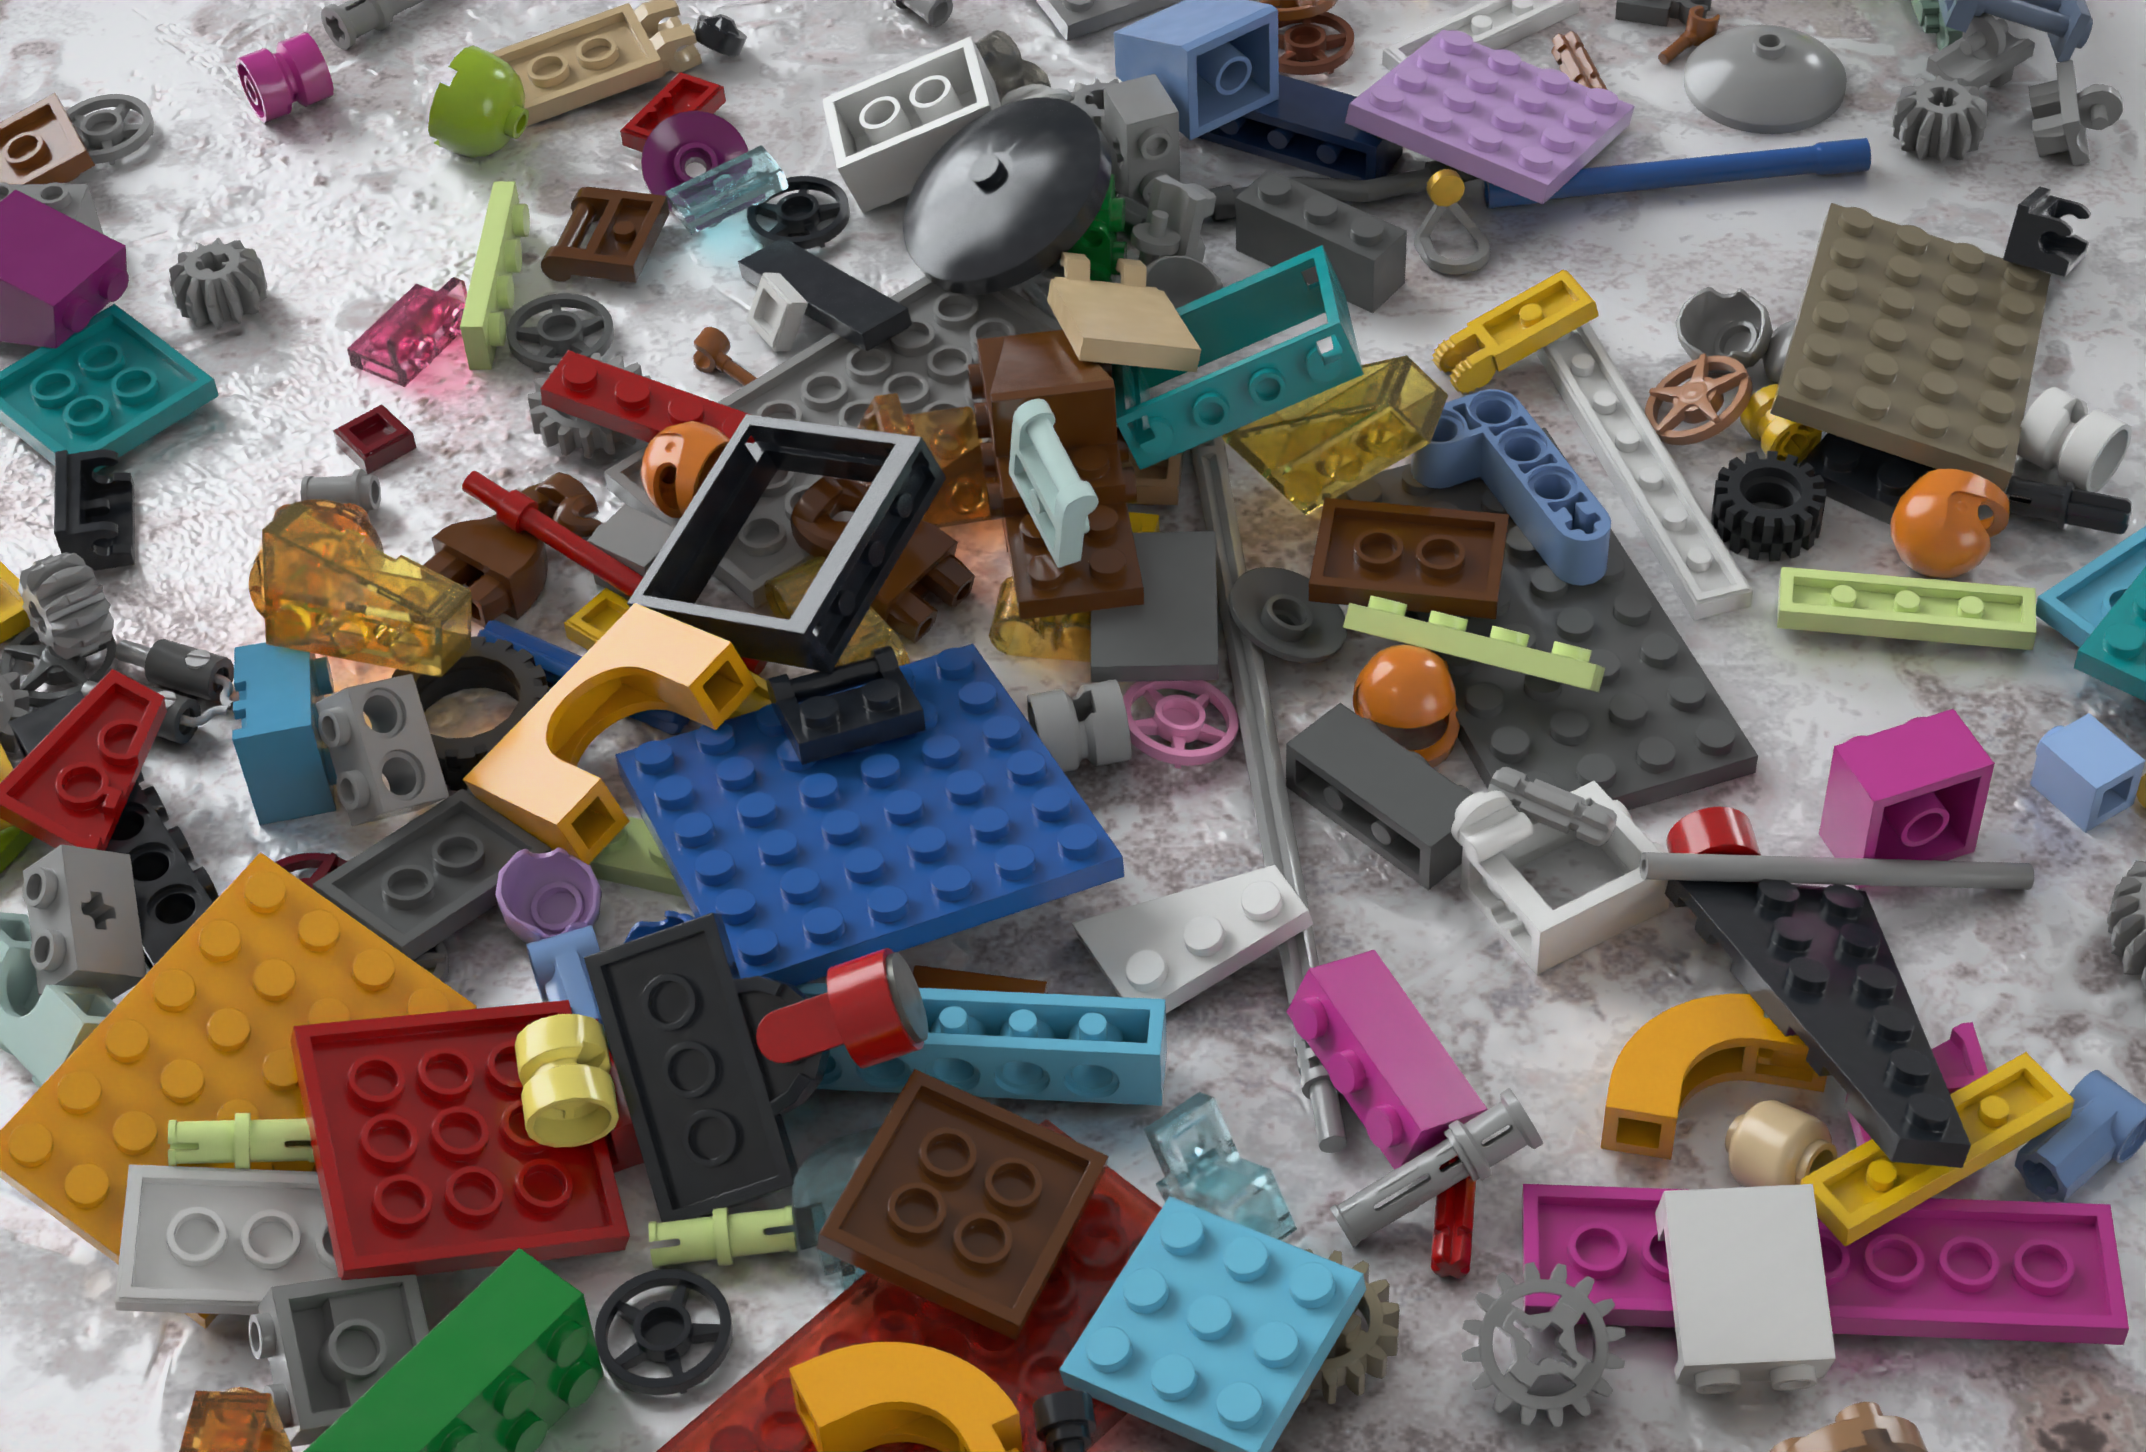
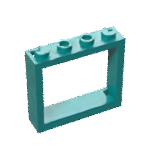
[1112,245,1364,470]

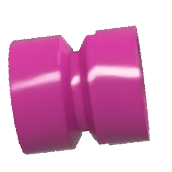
[236,32,334,123]

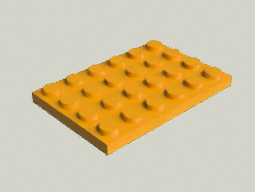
[0,852,477,1329]

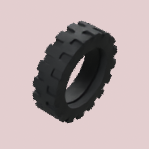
[392,636,549,791]

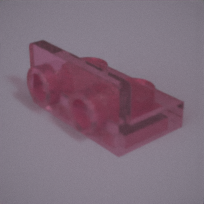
[347,277,467,387]

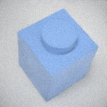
[2030,713,2145,833]

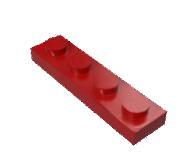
[540,350,755,443]

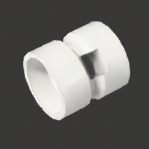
[2017,386,2132,492]

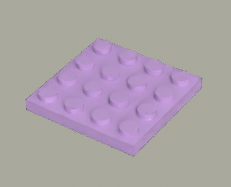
[1345,30,1635,205]

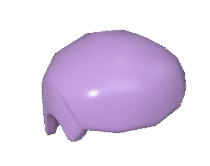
[495,847,602,943]

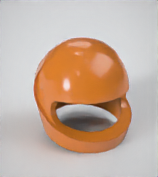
[640,421,730,518]
[1891,469,2010,579]
[1353,644,1460,768]

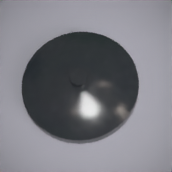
[903,97,1112,295]

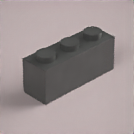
[1235,169,1407,313]
[1286,703,1474,891]

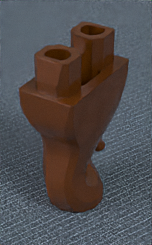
[418,472,602,628]
[790,476,975,643]

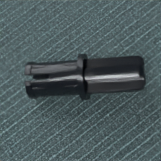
[2006,476,2132,534]

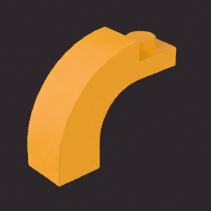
[1600,994,1827,1160]
[789,1342,1023,1452]

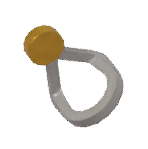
[1414,169,1491,274]

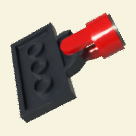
[584,912,928,1222]

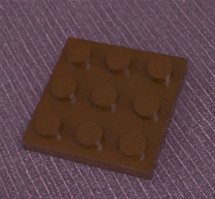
[817,1069,1109,1340]

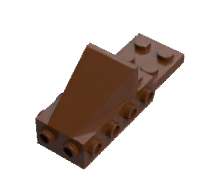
[967,329,1144,620]

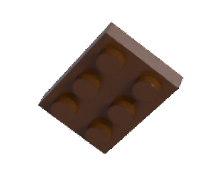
[1309,498,1509,619]

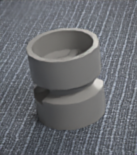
[1027,679,1132,772]

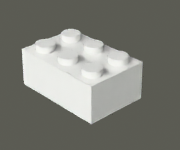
[822,36,1001,213]

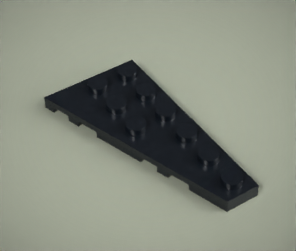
[1664,879,1971,1168]

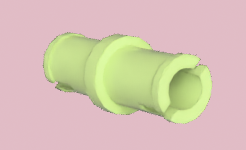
[168,1113,315,1169]
[648,1205,797,1269]

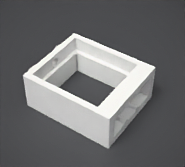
[1460,781,1669,975]

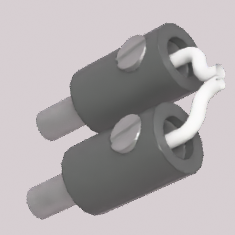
[81,639,234,744]

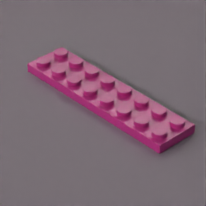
[1522,1184,2129,1345]

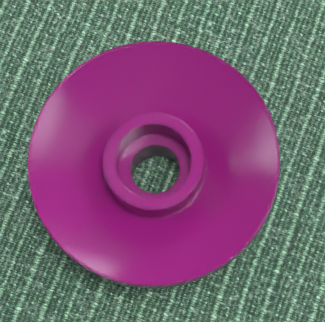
[641,111,751,218]

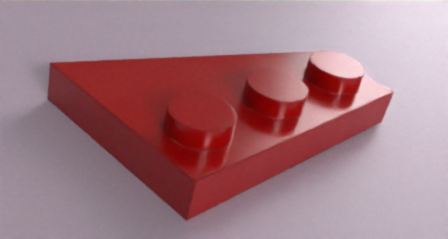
[0,669,167,851]

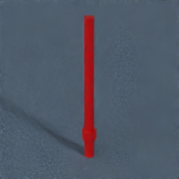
[462,471,767,675]

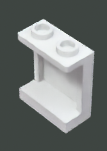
[1655,1184,1836,1394]

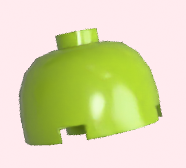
[428,45,529,158]

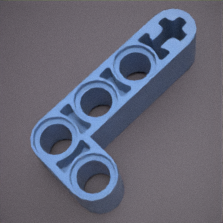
[1411,389,1611,586]

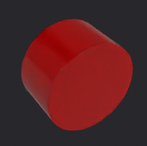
[1666,806,1761,855]

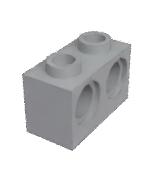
[315,674,449,827]

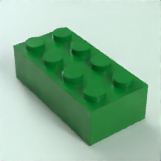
[303,1248,604,1452]

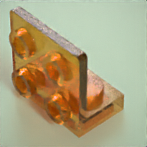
[857,393,994,528]

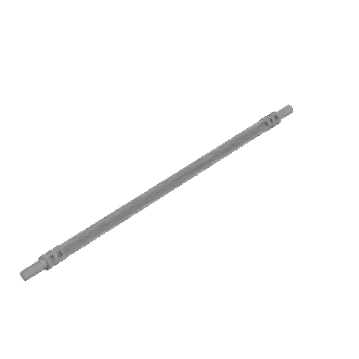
[1190,435,1347,1153]

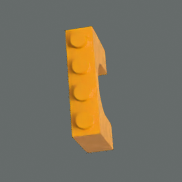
[463,603,758,865]

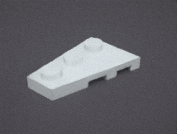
[1072,865,1313,1014]

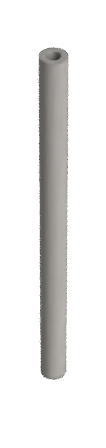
[1640,852,2034,890]

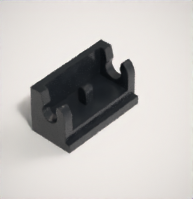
[2003,187,2091,277]
[54,449,135,571]

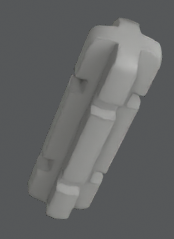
[1487,767,1617,846]

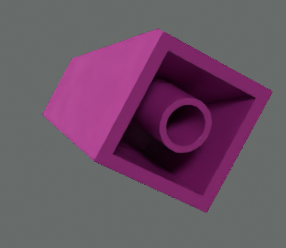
[0,189,129,348]

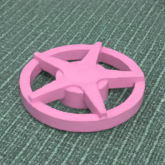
[1123,680,1239,769]

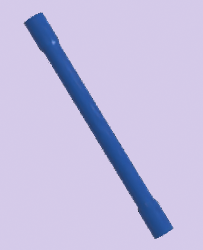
[1484,138,1871,209]

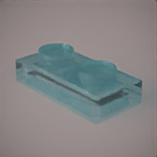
[665,145,789,235]

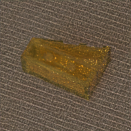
[1222,355,1448,515]
[262,501,471,677]

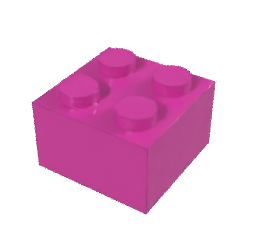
[1819,708,1995,890]

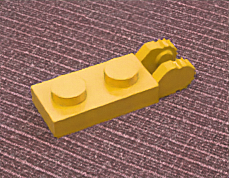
[1432,269,1599,394]

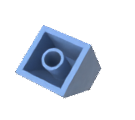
[1114,0,1279,140]

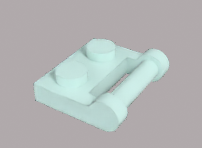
[1009,399,1099,568]

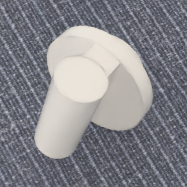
[1451,791,1534,864]

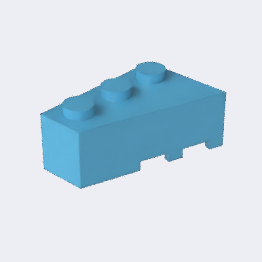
[232,634,337,825]

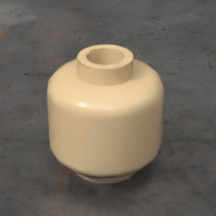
[1725,1100,1837,1187]

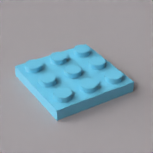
[1059,1196,1366,1452]

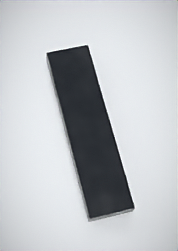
[738,237,912,351]

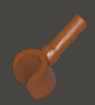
[1658,6,1720,65]
[693,327,757,386]

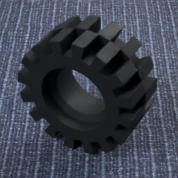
[1711,451,1826,562]

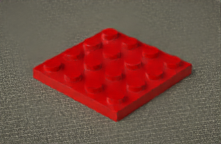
[290,1000,630,1280]

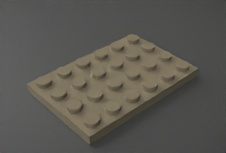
[1770,203,2051,491]

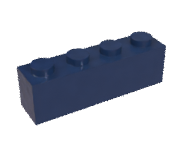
[1197,74,1403,180]

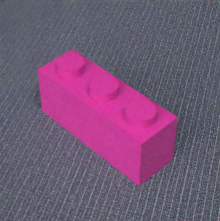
[1286,950,1488,1169]

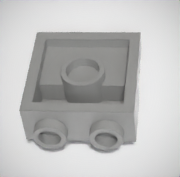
[249,1275,429,1448]

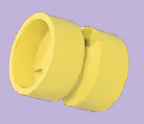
[515,1014,619,1148]

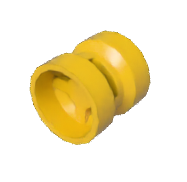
[1740,384,1822,463]

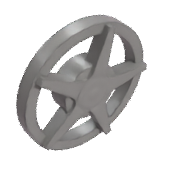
[66,94,154,165]

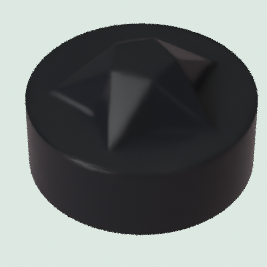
[693,14,747,57]

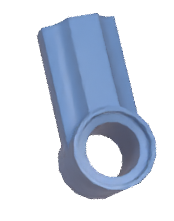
[526,925,603,1024]
[2014,1070,2146,1202]

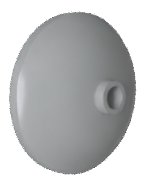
[1684,25,1847,134]

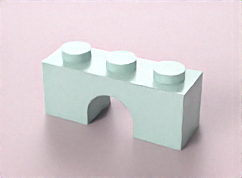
[0,912,117,1088]

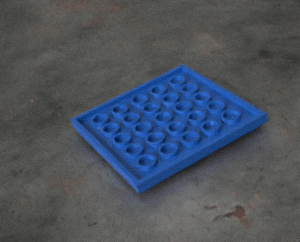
[615,644,1125,986]

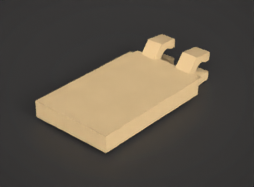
[491,0,702,127]
[1047,252,1201,372]

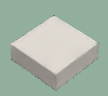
[746,273,808,351]

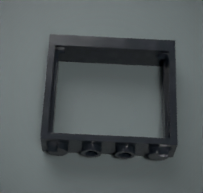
[627,414,946,673]

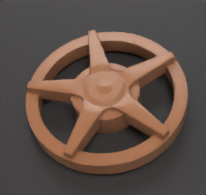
[1645,354,1753,445]

